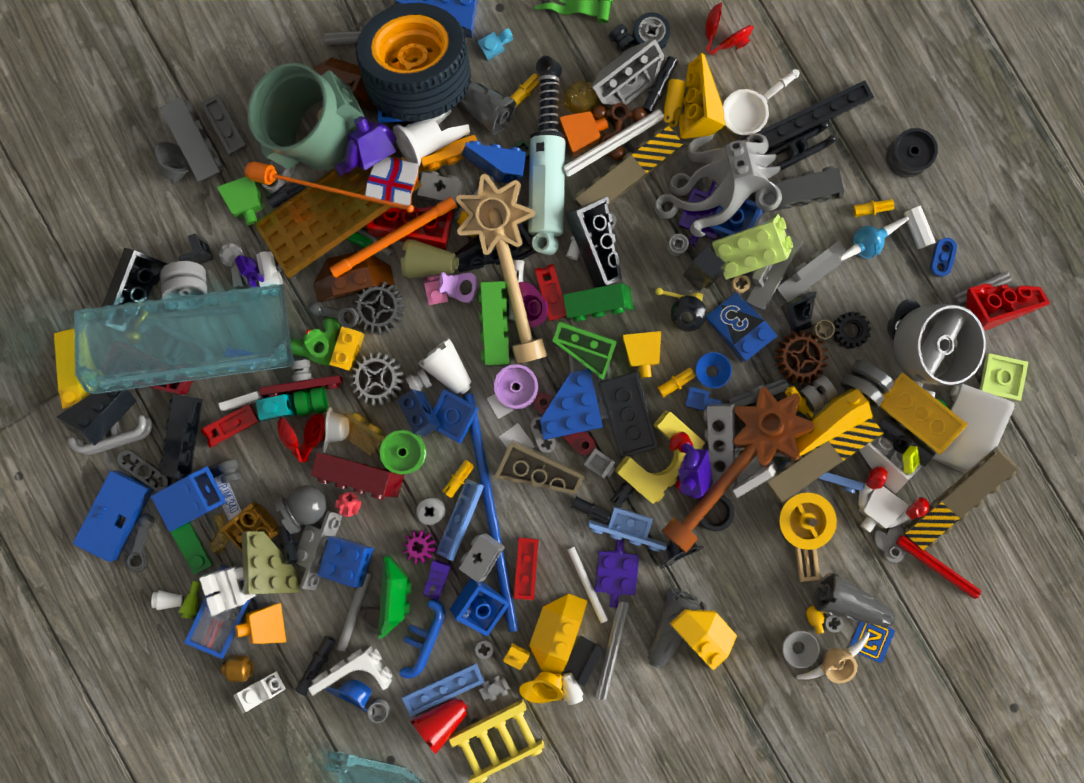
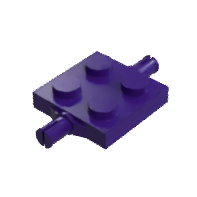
[678,181,719,247]
[594,539,639,608]

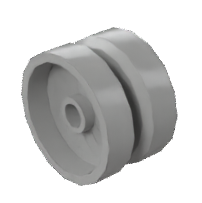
[160,261,208,308]

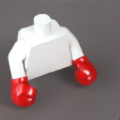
[858,466,930,533]

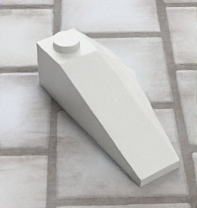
[859,435,922,494]

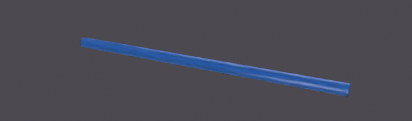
[464,393,518,632]

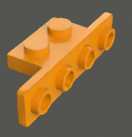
[401,135,477,174]

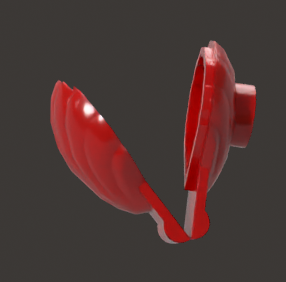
[705,2,753,56]
[277,413,326,463]

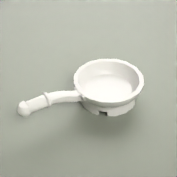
[723,69,800,136]

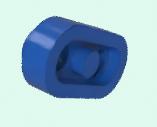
[930,238,957,277]

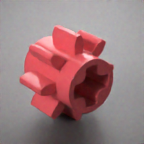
[335,492,361,517]

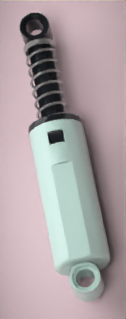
[528,56,565,256]

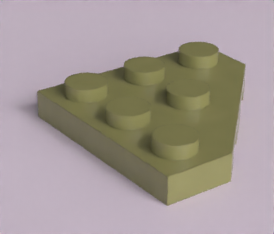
[242,531,299,595]

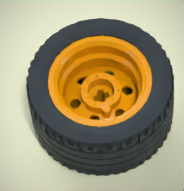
[355,3,471,121]

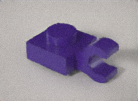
[234,255,264,289]

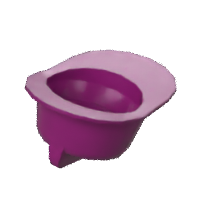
[509,282,548,327]

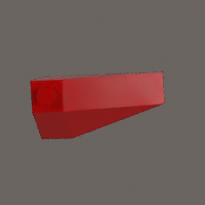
[966,284,1050,331]

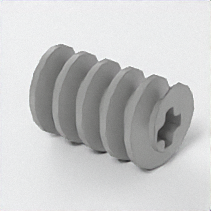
[416,497,446,525]

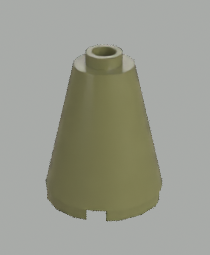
[401,239,459,279]

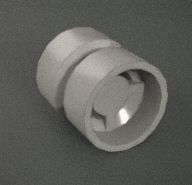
[799,375,838,412]

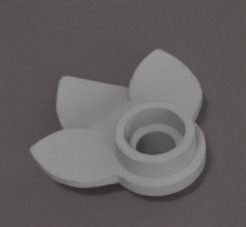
[874,525,914,563]

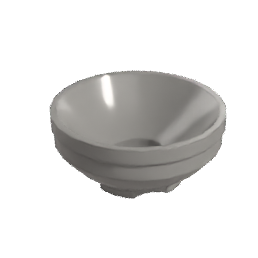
[782,631,820,668]

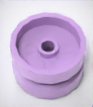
[494,364,538,410]

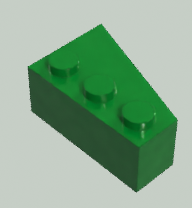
[563,283,634,322]

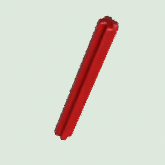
[896,535,981,599]

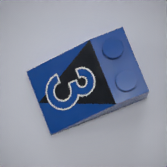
[706,293,777,363]

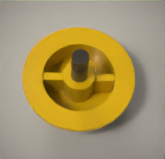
[779,493,837,550]

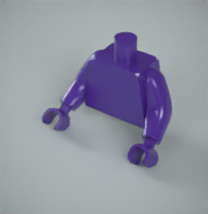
[335,116,397,177]

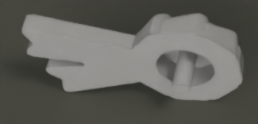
[219,243,257,287]

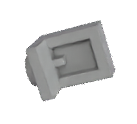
[583,449,616,479]

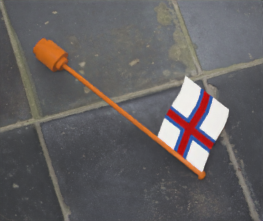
[245,157,419,213]

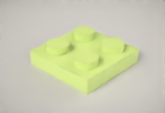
[979,353,1028,401]

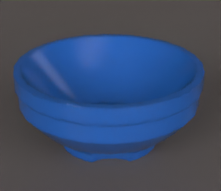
[695,352,732,389]

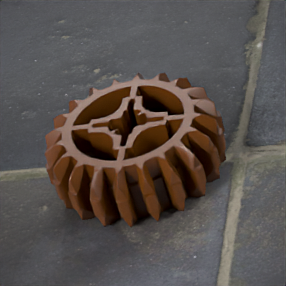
[773,330,829,385]

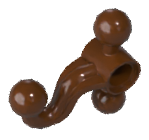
[592,103,646,161]

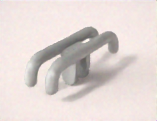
[67,415,152,455]

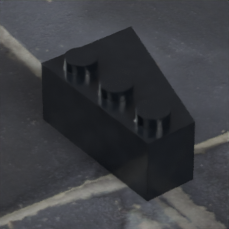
[56,380,137,446]

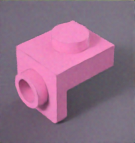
[424,275,448,305]

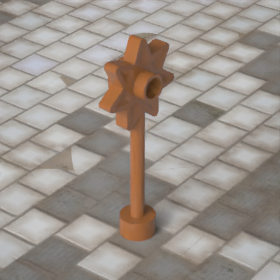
[661,387,814,553]

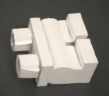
[200,566,256,616]

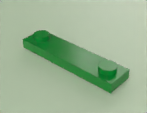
[171,522,214,575]

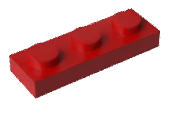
[514,537,539,600]

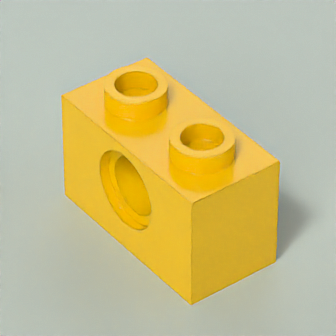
[330,326,365,372]

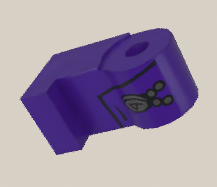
[423,559,452,600]

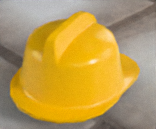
[519,671,564,703]

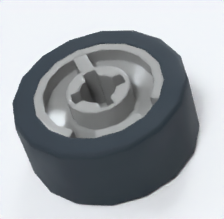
[633,12,670,50]

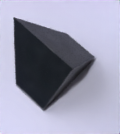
[781,291,817,333]

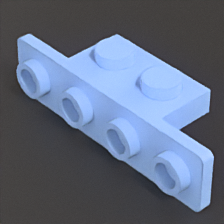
[588,506,667,552]

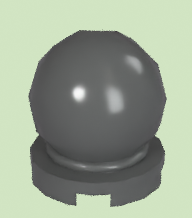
[274,485,327,534]

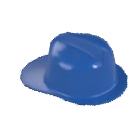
[325,680,372,713]

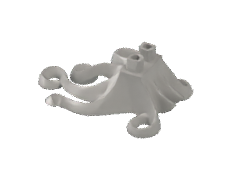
[654,133,782,237]

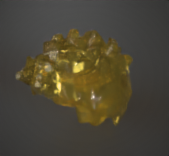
[564,80,599,114]

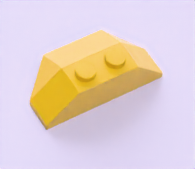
[529,593,587,675]
[670,609,737,670]

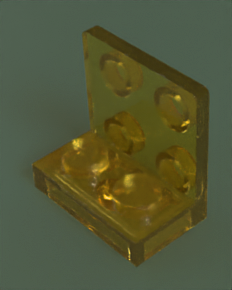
[344,412,385,456]

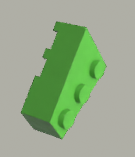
[553,321,617,380]

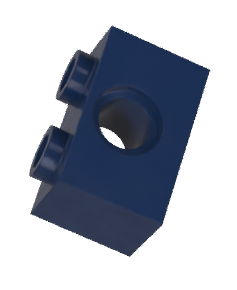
[397,389,441,436]

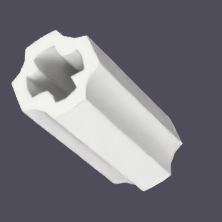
[903,206,936,250]

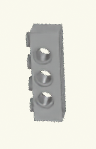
[704,403,737,487]

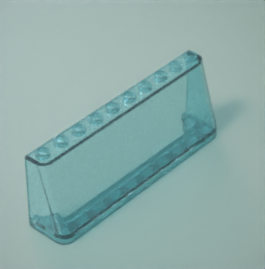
[74,284,294,394]

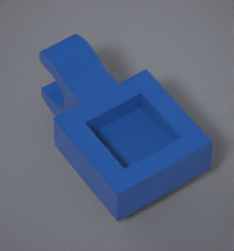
[685,387,722,411]

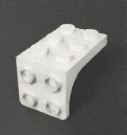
[308,646,392,696]

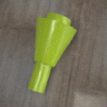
[178,581,200,620]

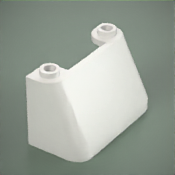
[926,383,1015,474]

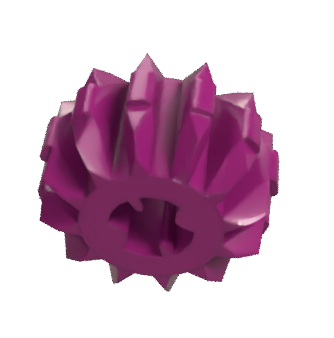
[401,530,436,564]

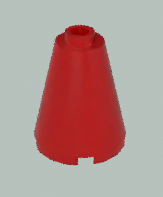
[410,698,468,754]

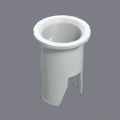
[393,110,470,166]

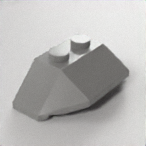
[591,39,664,105]

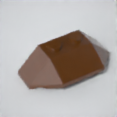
[311,57,376,112]
[313,251,395,303]

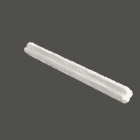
[563,109,664,176]

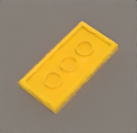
[880,372,968,456]

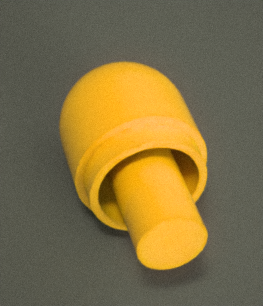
[806,605,825,634]

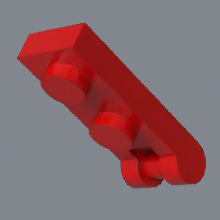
[534,264,567,322]
[201,404,260,448]

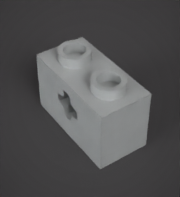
[417,171,463,208]
[459,533,505,583]

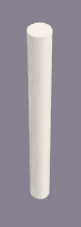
[567,547,608,623]

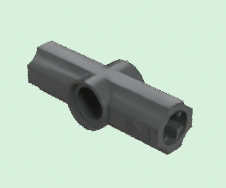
[728,378,789,407]

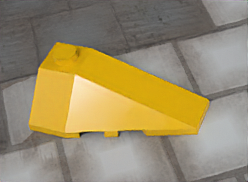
[679,53,725,139]
[54,329,107,410]
[795,389,873,456]

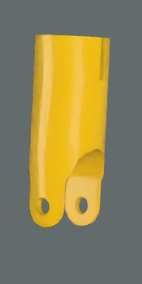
[663,79,686,127]

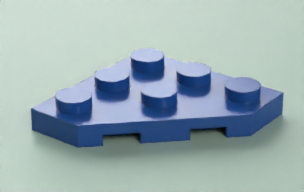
[540,369,603,440]

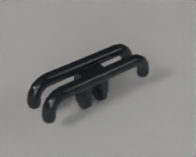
[765,121,836,172]

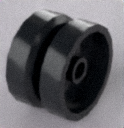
[886,128,938,178]

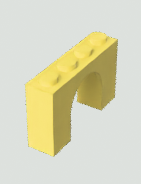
[614,410,705,504]

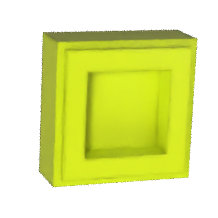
[902,446,919,474]

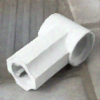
[256,251,283,293]

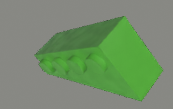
[478,281,510,367]

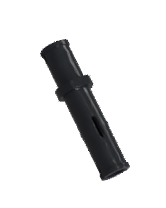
[642,56,678,114]
[295,635,336,696]

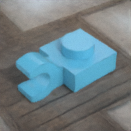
[477,28,513,60]

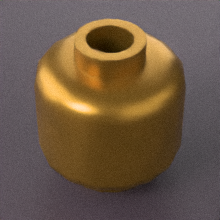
[221,655,254,682]

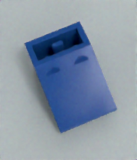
[462,141,526,183]
[151,466,226,532]

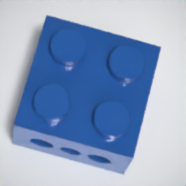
[317,536,374,588]

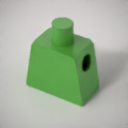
[217,177,263,225]

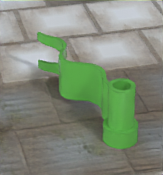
[535,0,613,23]

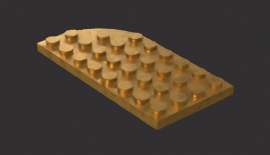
[254,155,422,278]

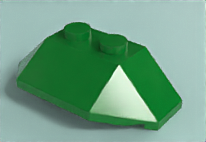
[378,555,412,639]

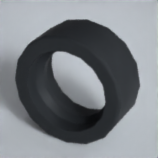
[697,495,735,532]

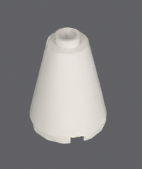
[418,338,472,394]

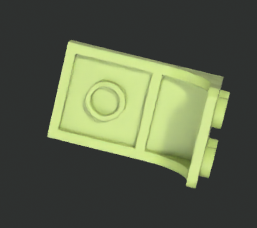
[712,214,793,280]

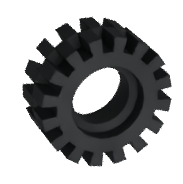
[832,312,871,349]

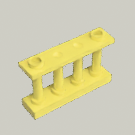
[449,699,544,783]

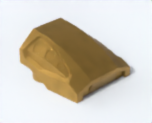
[220,501,280,552]

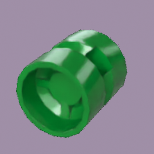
[294,386,328,417]

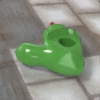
[287,317,340,366]

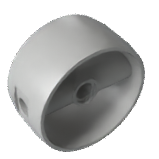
[894,304,986,386]

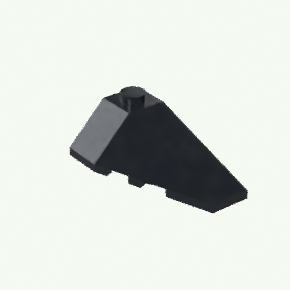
[455,221,537,272]

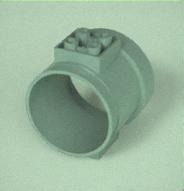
[248,63,364,170]

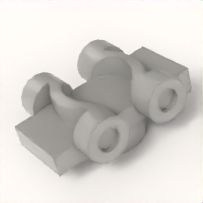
[479,675,510,702]

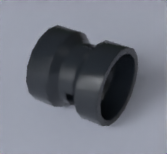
[608,24,635,53]

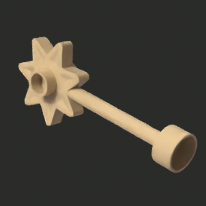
[456,174,547,364]

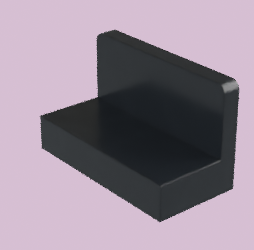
[178,234,214,264]
[563,636,603,687]

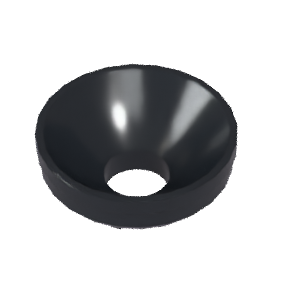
[671,295,707,332]

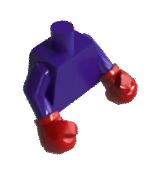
[669,431,713,498]

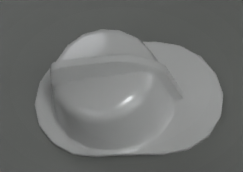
[323,407,350,453]

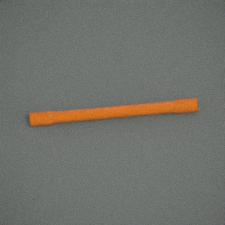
[329,196,458,278]

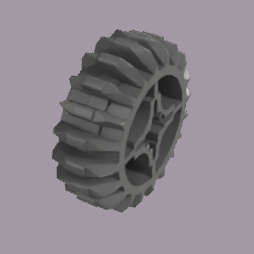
[352,282,406,335]

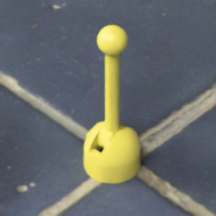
[655,288,703,301]

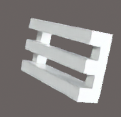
[219,391,264,411]

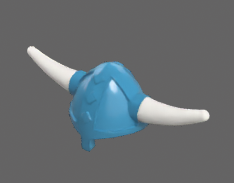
[839,217,909,260]

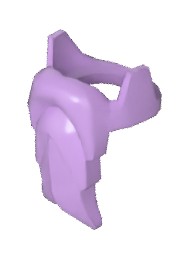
[438,272,478,304]

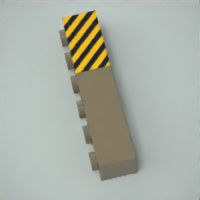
[575,126,683,207]
[766,417,883,504]
[904,446,1017,550]

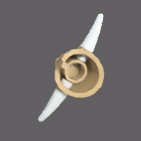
[796,632,870,683]

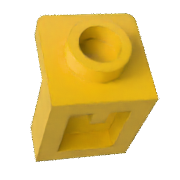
[503,643,530,670]

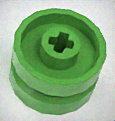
[380,430,427,475]

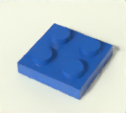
[433,389,479,443]

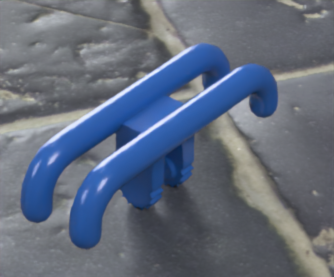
[399,599,446,679]

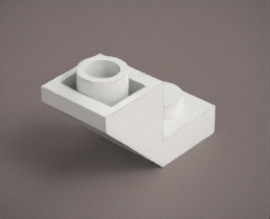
[233,671,286,713]

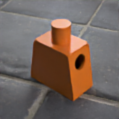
[559,111,609,157]

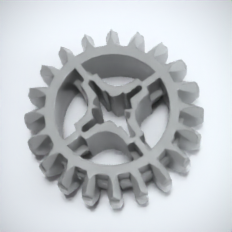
[349,352,404,406]

